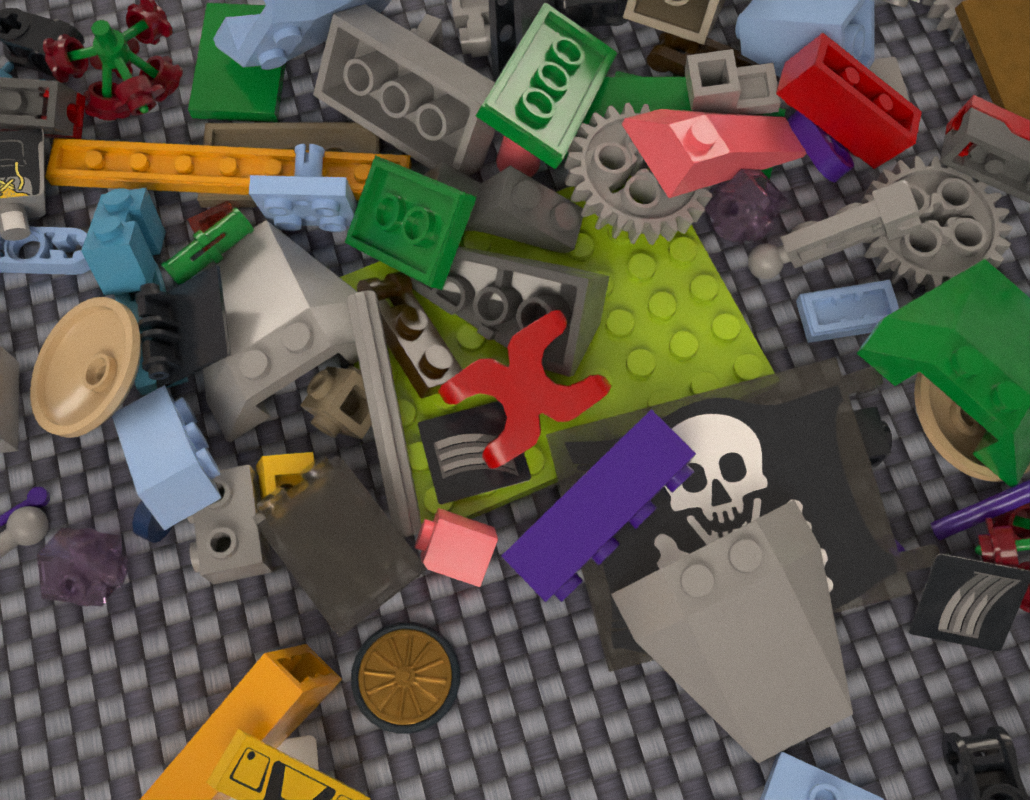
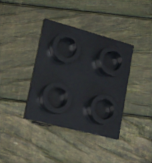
[135,265,231,389]

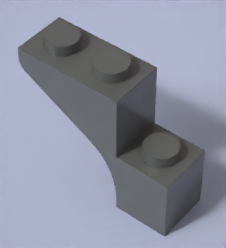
[424,162,583,253]

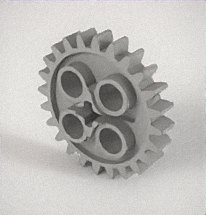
[564,103,712,245]
[861,156,1012,293]

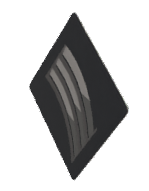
[418,401,531,504]
[909,554,1030,651]

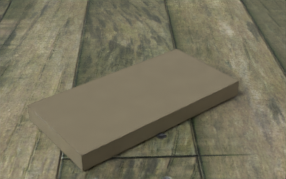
[197,122,381,208]

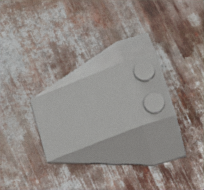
[192,220,359,443]
[611,500,853,763]

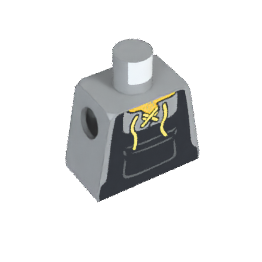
[0,129,46,241]

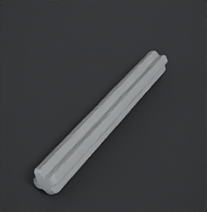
[347,290,422,537]

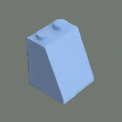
[735,0,874,77]

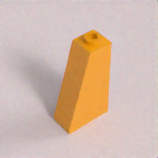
[140,644,342,800]

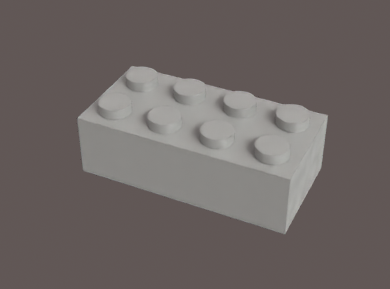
[313,5,496,176]

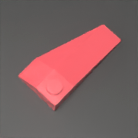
[622,109,807,198]

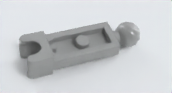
[748,180,922,280]

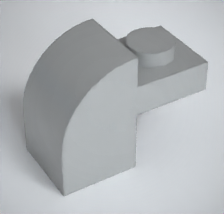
[685,49,781,115]

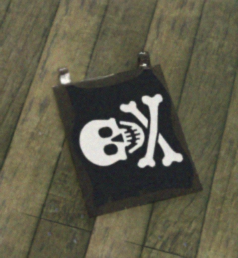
[546,357,940,672]

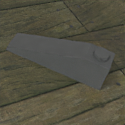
[409,246,609,377]

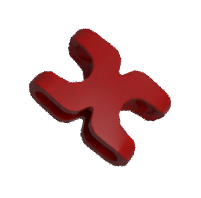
[438,310,612,469]

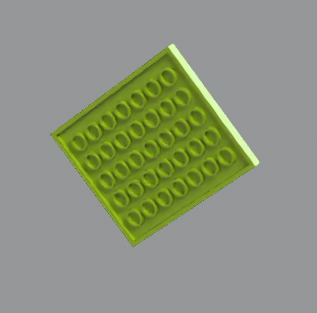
[339,167,779,524]

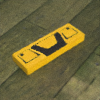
[206,729,371,800]

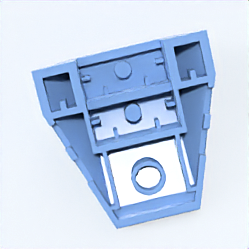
[213,0,391,70]

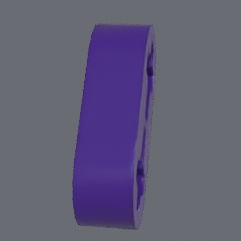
[787,110,854,183]

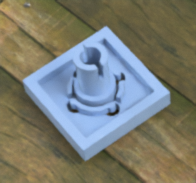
[249,144,358,232]

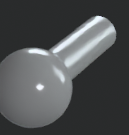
[0,506,49,558]

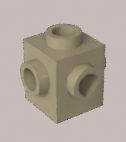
[300,365,372,439]

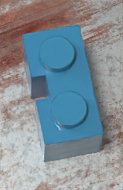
[81,188,166,296]

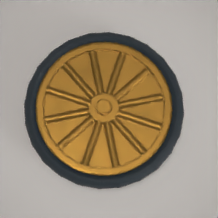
[351,622,460,734]

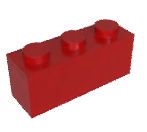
[776,33,922,169]

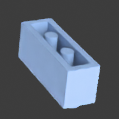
[112,385,221,531]

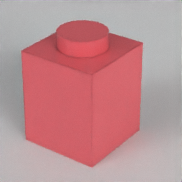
[415,508,498,587]

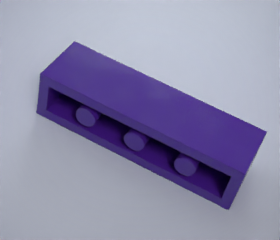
[501,409,696,602]

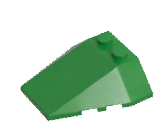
[857,259,1030,488]

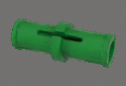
[161,207,254,285]

